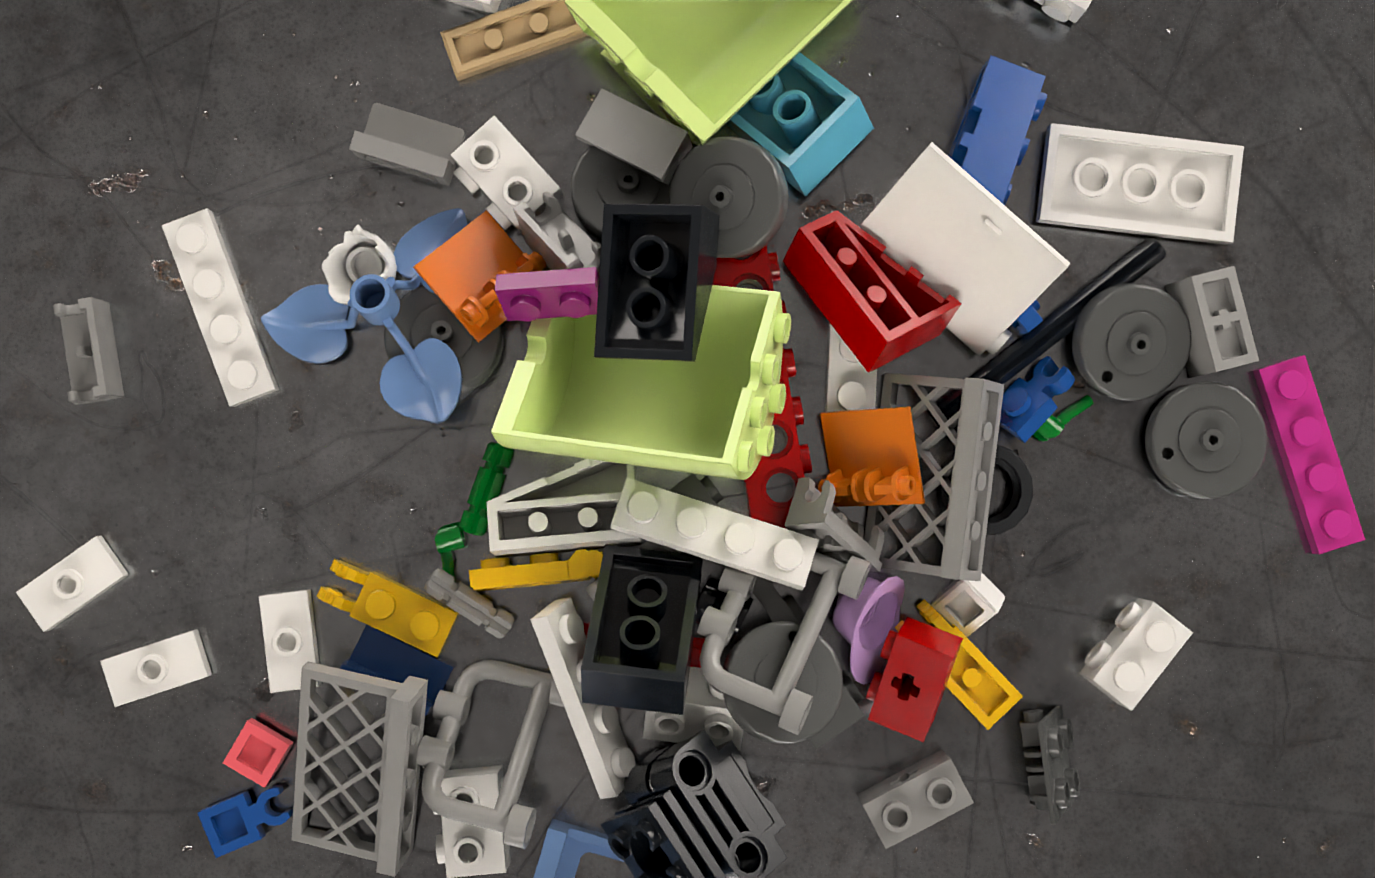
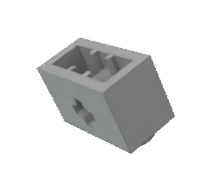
[857,750,974,849]

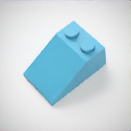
[726,52,874,197]

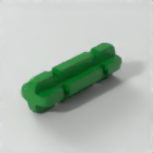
[459,442,514,536]

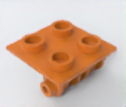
[413,210,546,343]
[818,406,925,507]

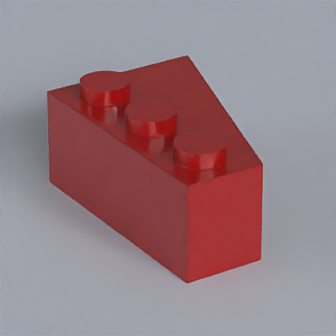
[783,210,962,373]

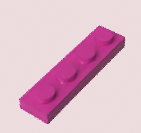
[1253,355,1365,555]

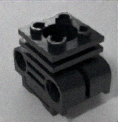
[600,730,788,878]

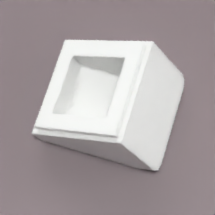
[931,573,1005,637]

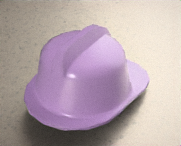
[832,576,905,685]

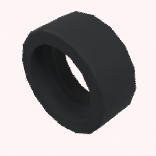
[936,445,1034,535]

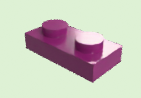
[495,267,599,321]

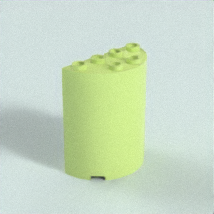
[564,0,854,145]
[491,285,791,480]

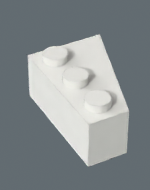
[486,459,642,558]

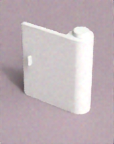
[859,142,1070,356]

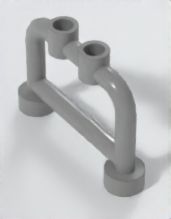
[697,551,871,735]
[416,660,564,849]

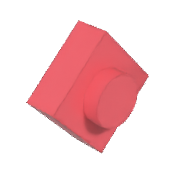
[223,718,294,788]

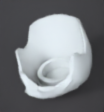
[322,224,397,305]

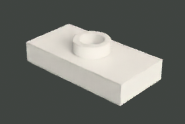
[16,536,129,632]
[259,589,322,693]
[100,629,212,707]

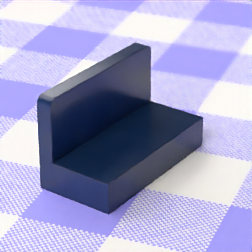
[339,624,456,716]

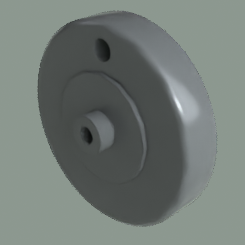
[669,136,789,258]
[570,146,671,241]
[1072,283,1191,401]
[384,285,503,394]
[1145,382,1268,499]
[722,621,843,744]

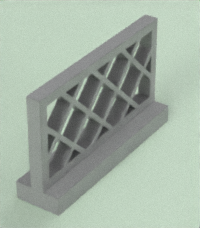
[864,373,1004,581]
[292,661,428,877]

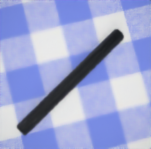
[927,237,1166,429]

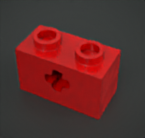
[866,616,963,742]

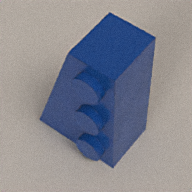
[948,55,1047,205]

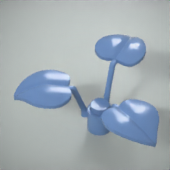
[261,208,468,424]

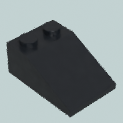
[594,204,720,362]
[581,545,703,715]

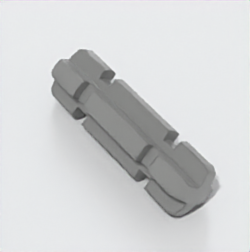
[425,568,514,639]

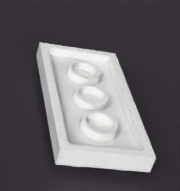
[1036,123,1244,245]

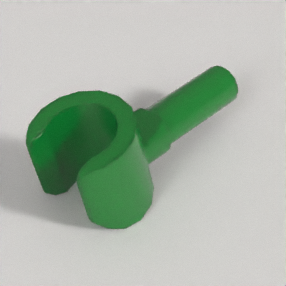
[1033,395,1094,442]
[435,522,467,582]

